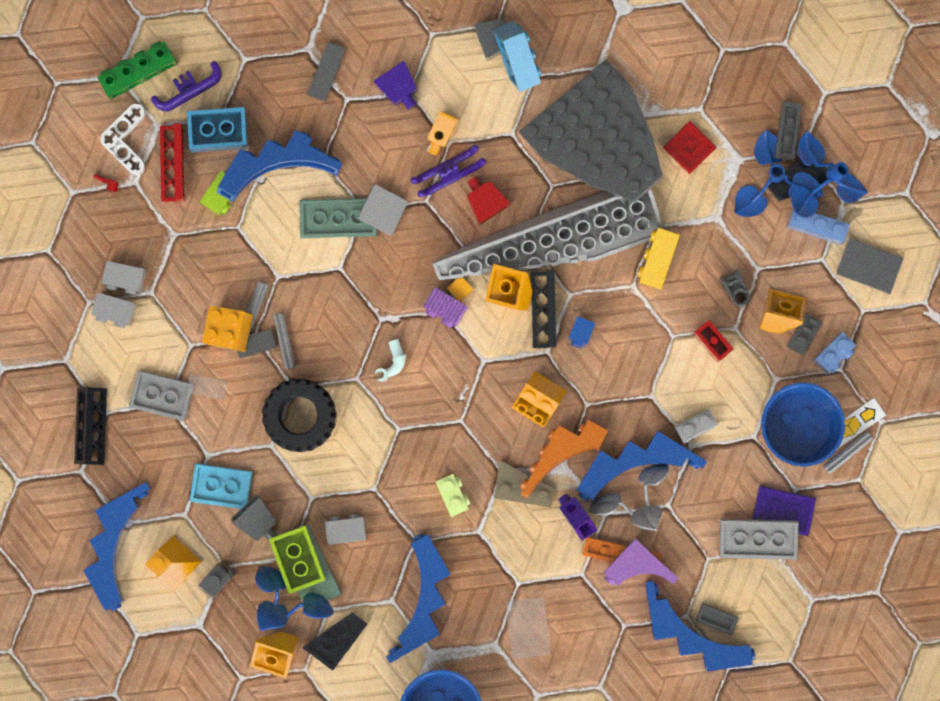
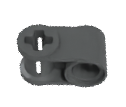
[719,269,750,308]

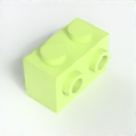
[435,474,470,517]

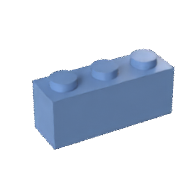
[786,209,850,245]

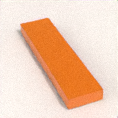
[582,537,662,562]

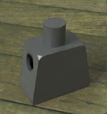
[474,19,519,61]
[230,494,278,542]
[198,560,237,600]

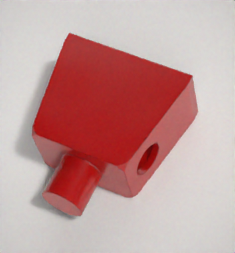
[467,176,510,225]

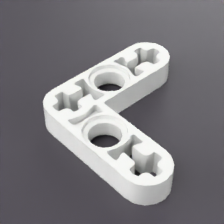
[100,104,146,176]

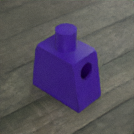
[374,61,417,110]
[558,494,597,541]

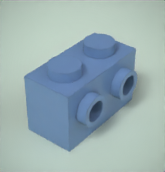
[813,332,856,374]

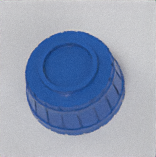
[761,383,845,467]
[400,670,482,701]

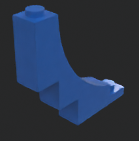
[576,431,707,501]
[83,482,152,612]
[386,533,451,663]
[645,581,756,672]

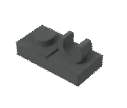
[786,313,822,356]

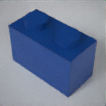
[568,316,595,349]

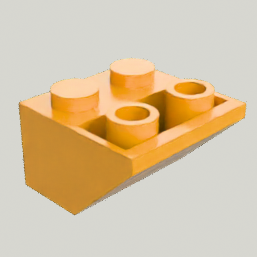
[512,371,567,428]

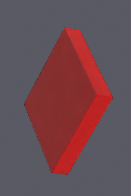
[663,121,717,175]

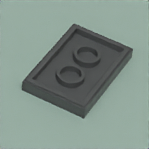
[836,238,903,294]

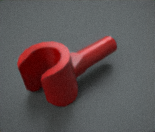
[93,174,118,192]

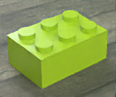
[269,526,327,594]

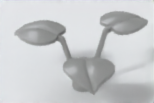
[589,465,669,531]

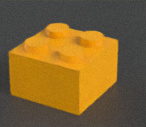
[202,305,253,352]

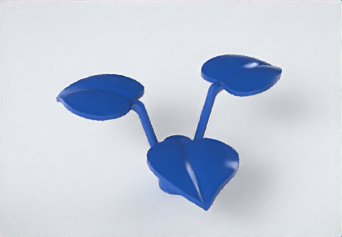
[734,130,823,217]
[791,130,868,218]
[255,567,334,631]

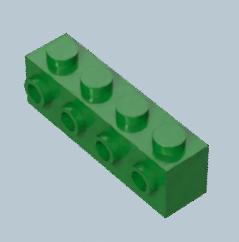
[97,41,177,100]

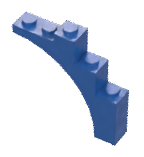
[217,130,342,202]

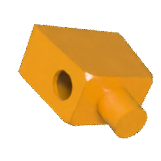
[427,111,460,156]

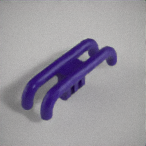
[151,61,222,112]
[410,145,486,198]

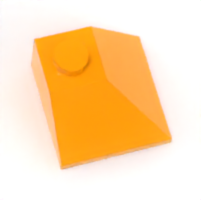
[485,264,533,311]
[760,288,806,334]
[145,536,202,590]
[250,632,299,678]

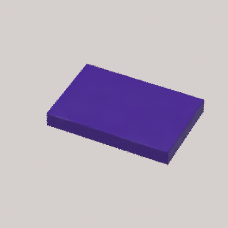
[752,486,816,536]

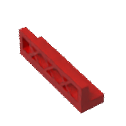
[160,123,185,202]

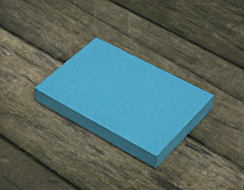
[190,463,253,509]

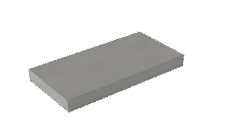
[719,518,798,560]

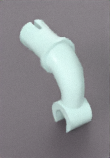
[375,339,407,382]

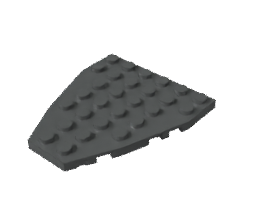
[519,59,663,203]

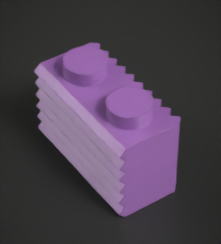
[423,287,468,328]

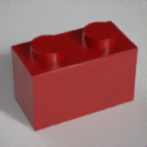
[693,320,734,363]

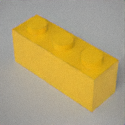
[637,227,680,290]

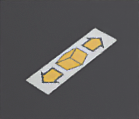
[836,398,886,450]

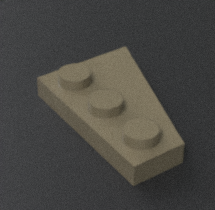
[494,460,554,508]

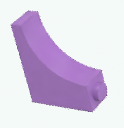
[603,538,678,586]

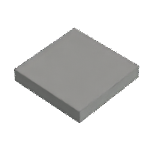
[357,184,408,236]

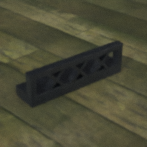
[531,270,556,349]
[74,387,107,465]

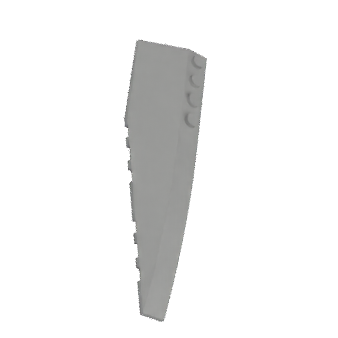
[432,189,664,280]

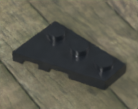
[767,159,832,202]
[302,612,367,671]

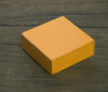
[447,277,474,302]

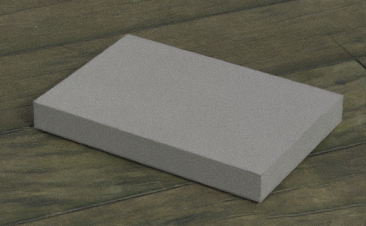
[129,370,194,421]

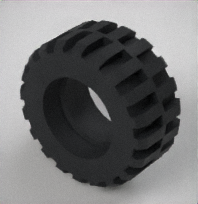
[262,378,337,452]

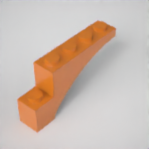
[520,420,608,499]

